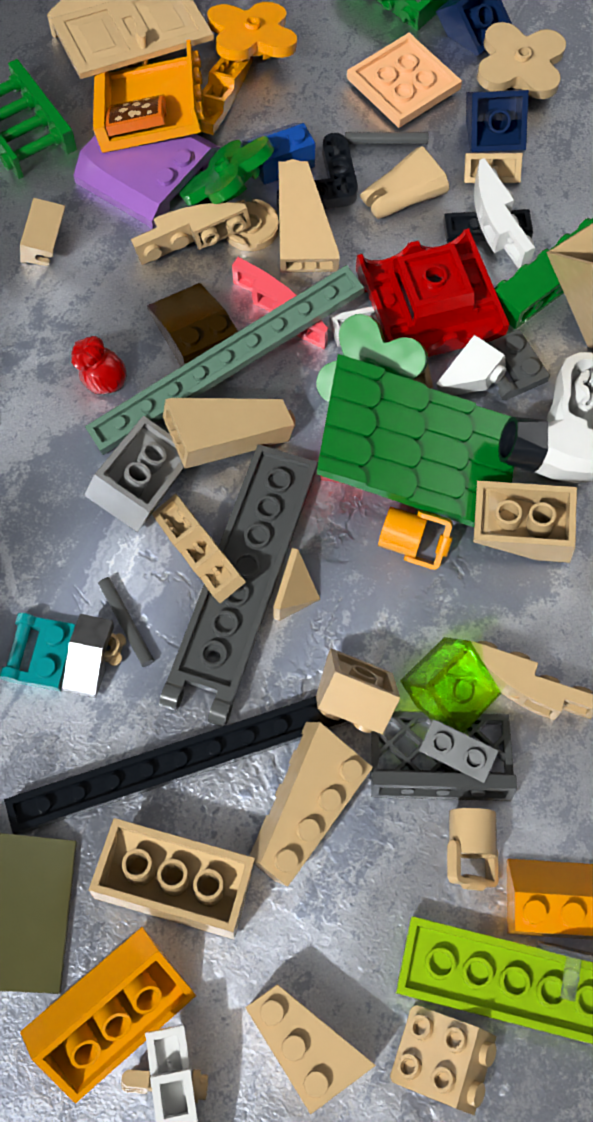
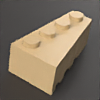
[249,722,373,887]

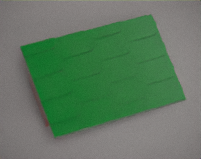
[317,354,514,527]

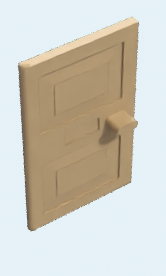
[49,0,214,79]

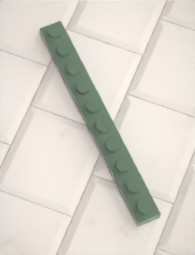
[85,265,364,455]

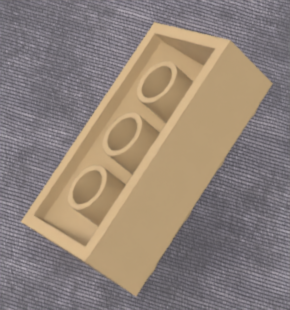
[89,818,255,939]

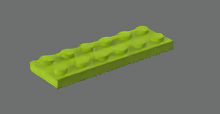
[395,916,593,1045]

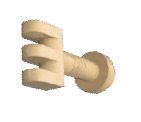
[121,1069,208,1104]

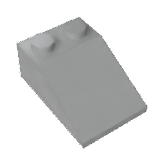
[84,416,184,532]

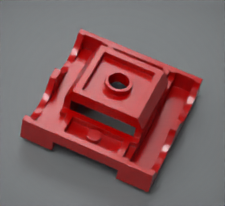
[356,229,509,357]

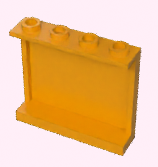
[93,39,205,153]

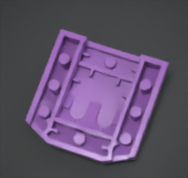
[73,134,220,229]

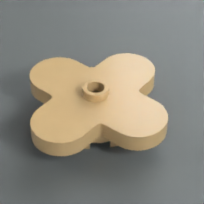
[477,22,566,99]

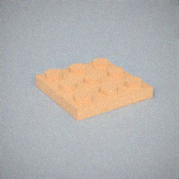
[347,33,462,128]

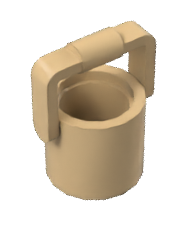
[447,808,499,891]

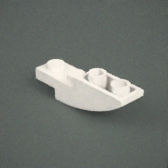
[474,158,535,269]
[145,1024,198,1122]

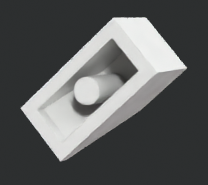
[436,335,506,396]

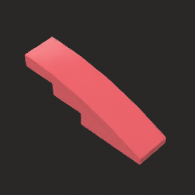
[232,257,328,349]

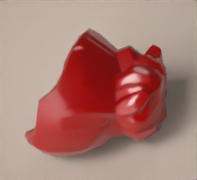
[71,336,127,394]

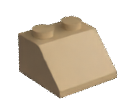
[316,648,400,735]

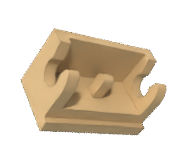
[20,198,65,266]

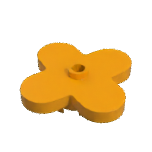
[207,2,297,61]

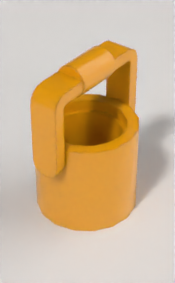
[378,506,453,570]

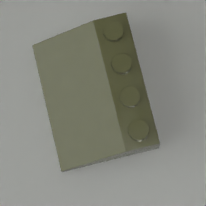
[0,833,77,994]

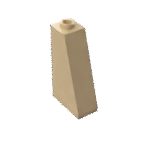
[278,159,340,273]
[163,398,295,469]

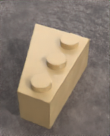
[245,984,376,1114]

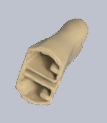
[360,146,449,219]

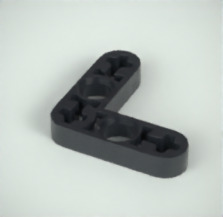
[277,133,358,209]

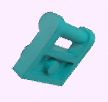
[0,613,76,692]

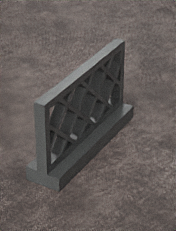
[371,711,517,801]

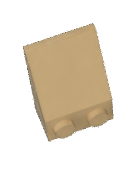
[473,481,577,563]

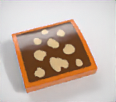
[106,94,167,137]

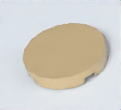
[225,199,279,252]

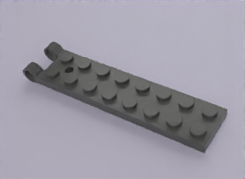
[159,444,318,727]

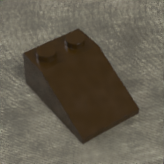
[147,283,238,367]

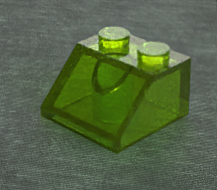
[400,637,501,733]

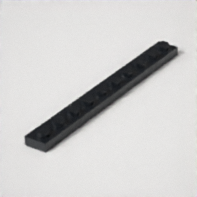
[4,696,352,835]

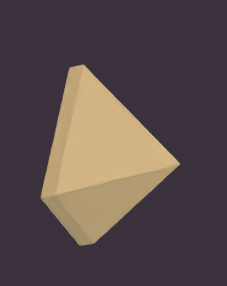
[464,151,523,183]
[273,548,321,621]

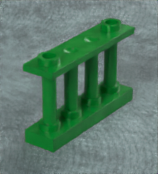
[0,59,77,179]

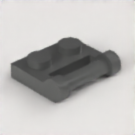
[486,329,550,400]

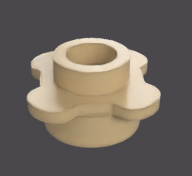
[104,633,126,666]

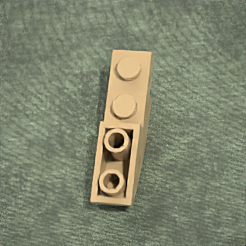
[131,202,251,265]
[465,641,593,720]

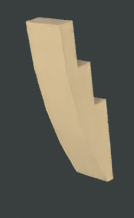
[152,494,246,603]

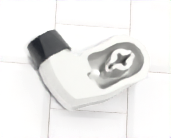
[498,352,593,483]

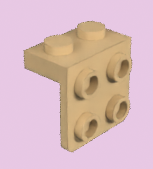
[390,1005,497,1115]

